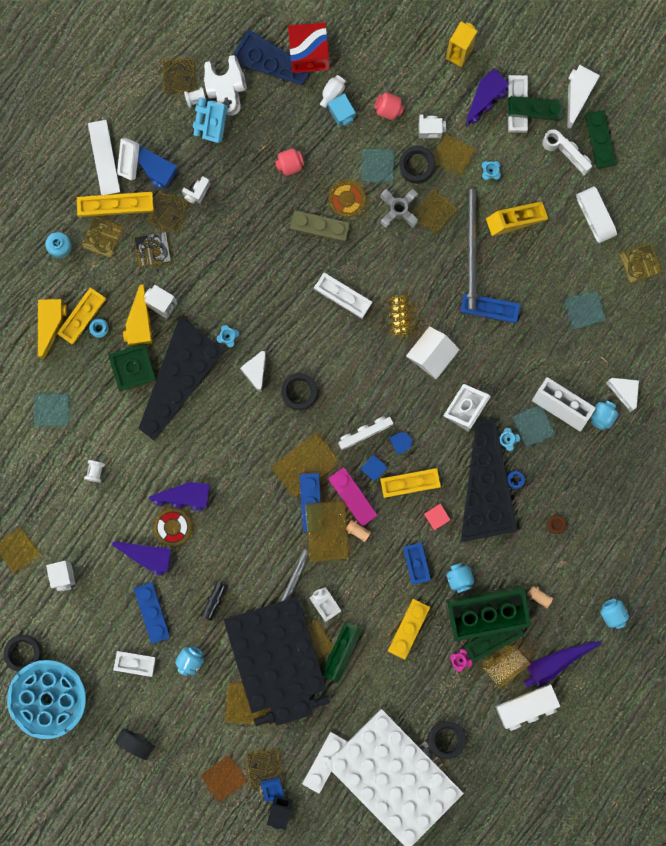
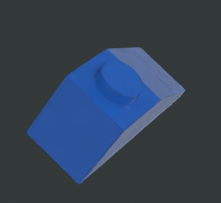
[138,146,178,190]

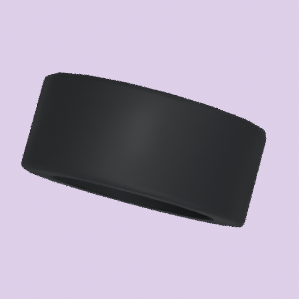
[399,146,435,184]
[281,373,317,411]
[3,635,42,672]
[427,721,466,759]
[115,728,155,760]

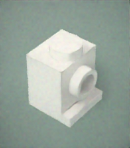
[419,115,446,138]

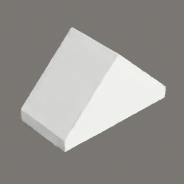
[241,351,266,392]
[606,378,639,412]

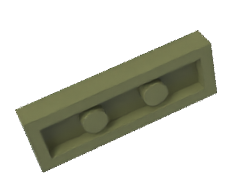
[290,210,350,242]

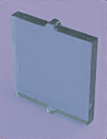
[362,147,394,184]
[564,290,605,329]
[33,394,70,426]
[513,405,555,447]

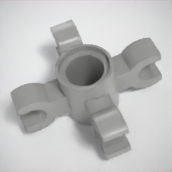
[380,189,418,228]

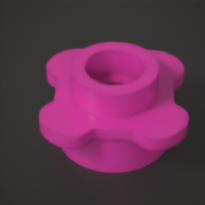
[450,649,472,672]

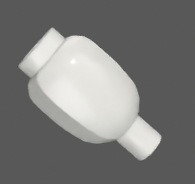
[320,75,346,108]

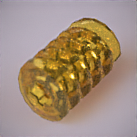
[387,295,413,336]

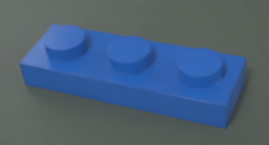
[460,293,520,324]
[299,473,322,532]
[134,582,170,644]

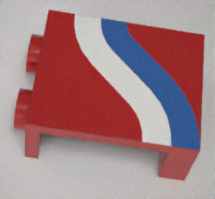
[288,22,329,73]

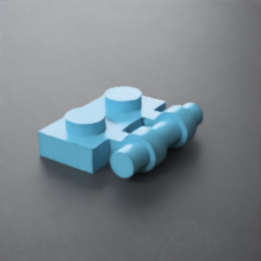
[193,97,228,143]

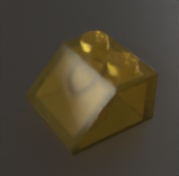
[482,644,530,689]

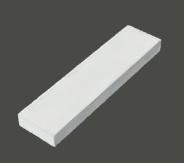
[88,120,121,195]

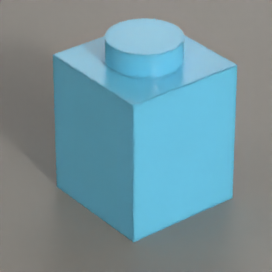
[328,93,356,127]

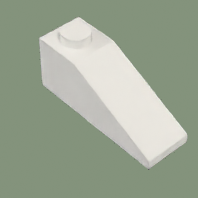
[567,65,600,129]

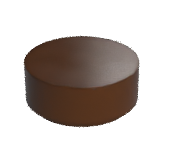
[546,515,566,534]

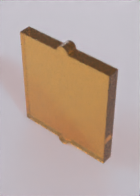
[200,755,247,802]

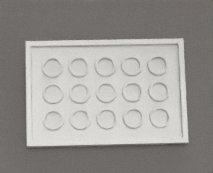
[325,709,464,846]

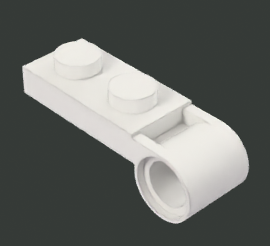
[543,130,592,175]

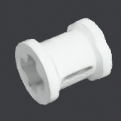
[184,87,207,108]
[84,460,105,483]

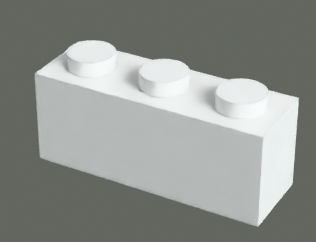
[532,377,596,432]
[495,684,560,731]

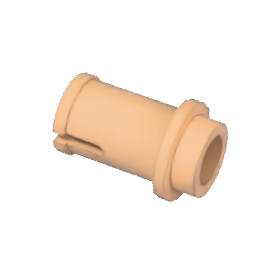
[345,520,371,542]
[527,586,553,609]

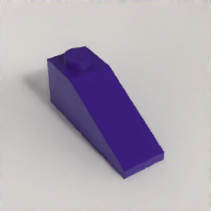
[112,542,172,576]

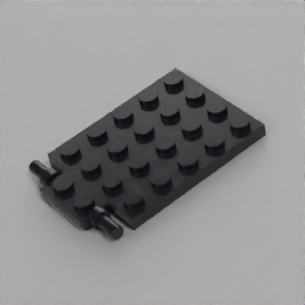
[223,596,330,726]

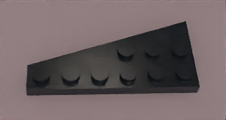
[138,316,225,441]
[460,418,517,543]

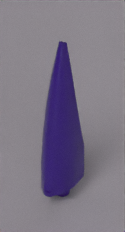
[523,642,601,688]

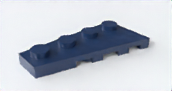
[232,29,311,86]

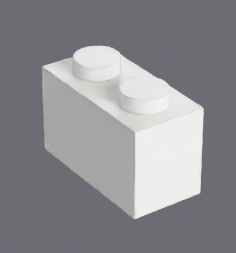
[144,285,177,319]
[46,561,76,592]

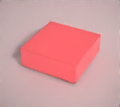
[424,504,450,530]

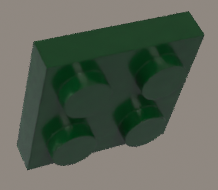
[108,343,156,391]

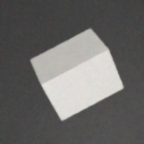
[406,326,459,379]
[443,384,491,432]

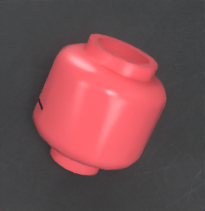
[374,92,404,120]
[275,148,304,176]

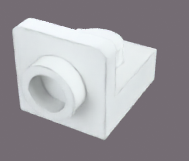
[182,176,210,204]
[309,587,341,622]

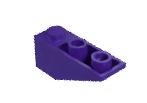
[465,68,509,127]
[148,482,210,511]

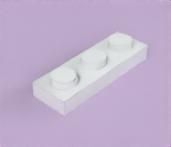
[508,75,528,133]
[314,273,372,319]
[338,416,393,451]
[302,732,348,793]

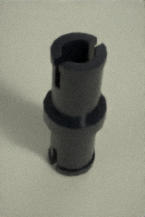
[201,581,228,621]

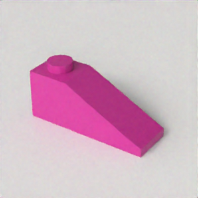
[328,467,377,526]

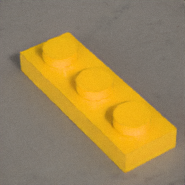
[57,287,106,345]
[380,468,441,498]
[388,599,430,660]

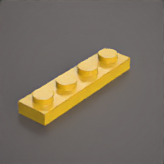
[77,192,154,217]

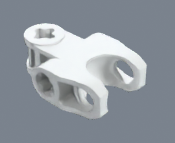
[204,55,246,116]

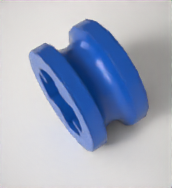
[507,471,524,489]

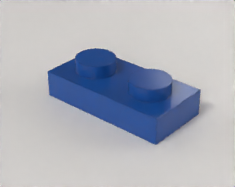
[403,543,431,585]

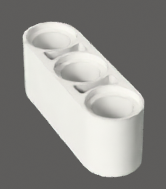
[576,187,617,243]

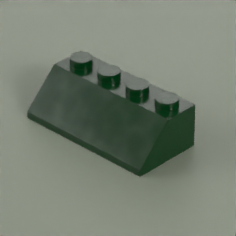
[445,585,531,641]

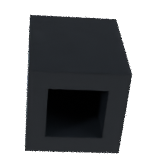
[267,795,293,830]

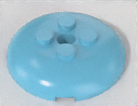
[7,660,86,739]

